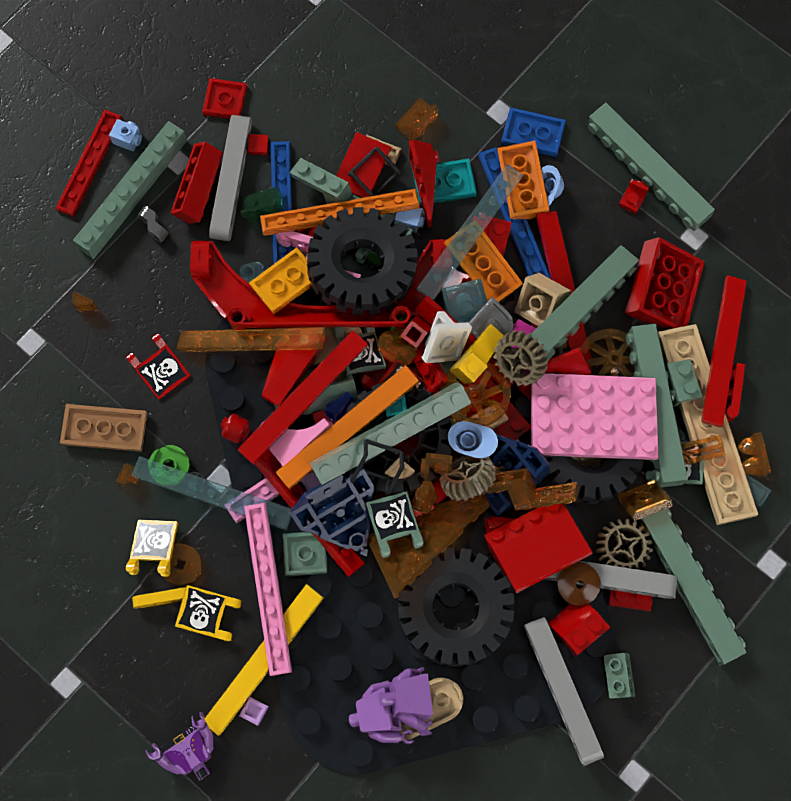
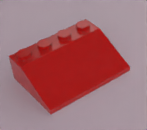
[625,237,705,330]
[484,498,592,593]

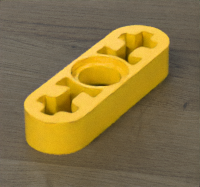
[132,587,186,608]

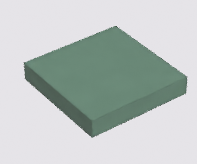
[283,532,327,576]

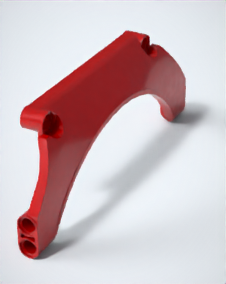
[190,239,451,331]

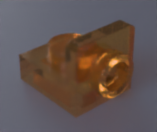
[411,480,437,514]

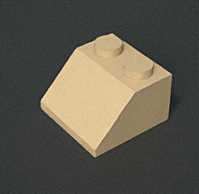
[515,273,571,326]

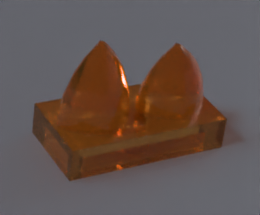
[737,432,771,477]

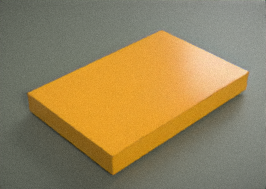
[249,247,313,315]

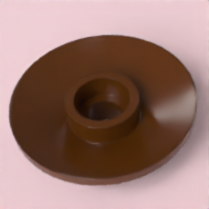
[557,562,601,605]

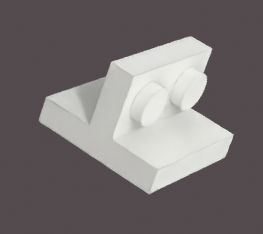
[422,311,472,363]

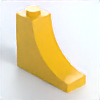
[449,324,504,384]

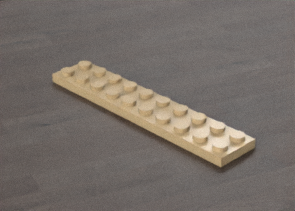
[658,324,758,525]

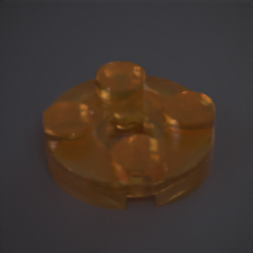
[377,329,419,365]
[159,543,202,586]

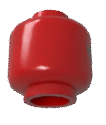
[219,414,251,444]

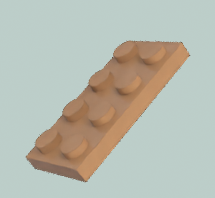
[60,404,148,452]

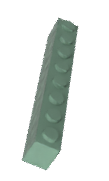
[587,103,715,231]
[73,121,187,259]
[532,245,639,359]
[626,324,688,488]
[309,382,471,485]
[637,502,747,666]

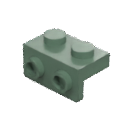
[665,359,702,407]

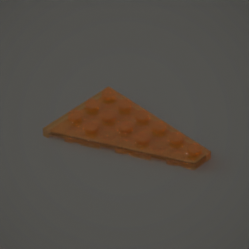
[367,492,489,599]

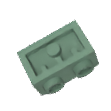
[604,653,635,699]

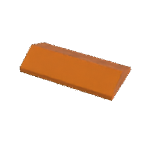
[497,141,549,219]
[443,220,523,302]

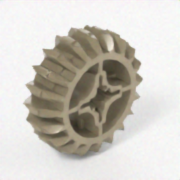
[493,330,549,386]
[439,455,496,501]
[596,519,653,570]

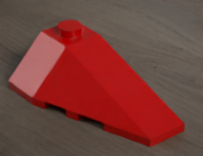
[409,140,439,227]
[261,328,326,407]

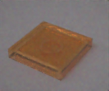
[617,481,673,521]

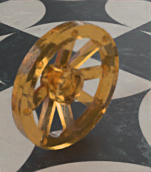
[580,329,634,377]
[440,363,511,426]

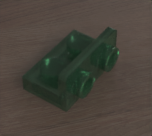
[240,187,284,221]

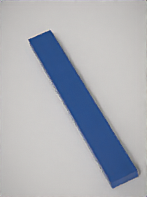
[271,141,293,264]
[478,147,551,279]

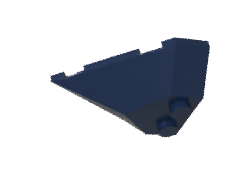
[484,434,550,517]
[290,468,374,557]

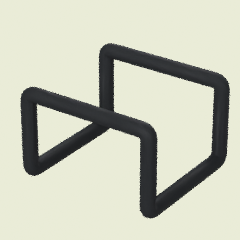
[348,147,401,197]
[350,439,404,495]

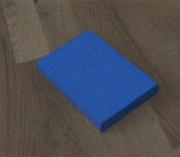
[501,107,566,157]

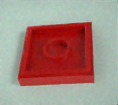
[202,78,247,119]

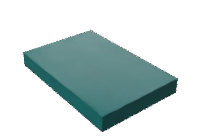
[412,158,477,206]

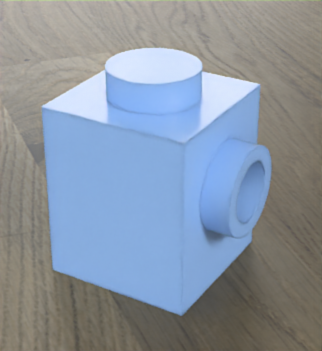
[109,119,142,152]

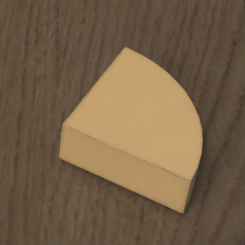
[385,457,415,479]

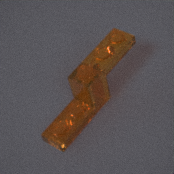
[477,468,579,511]

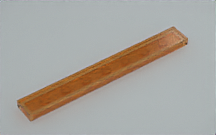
[176,328,326,351]

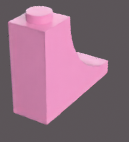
[260,419,334,466]

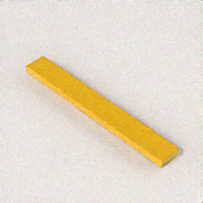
[205,584,324,736]

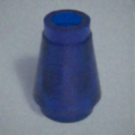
[324,392,354,422]

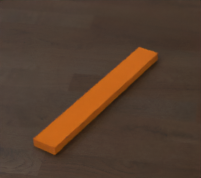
[260,189,419,236]
[276,365,419,489]

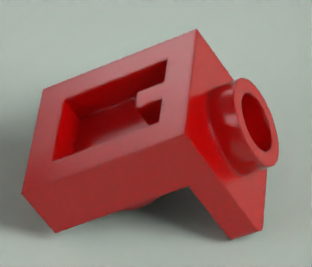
[618,180,649,214]

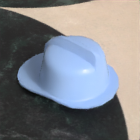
[541,165,564,206]
[448,421,498,458]

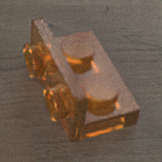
[395,98,438,140]
[420,453,453,481]

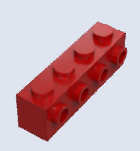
[170,141,223,224]

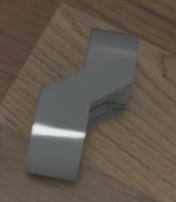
[137,206,169,243]

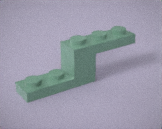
[290,158,384,218]

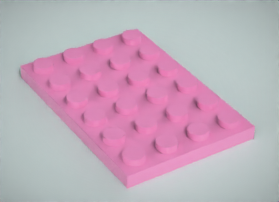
[531,373,658,460]

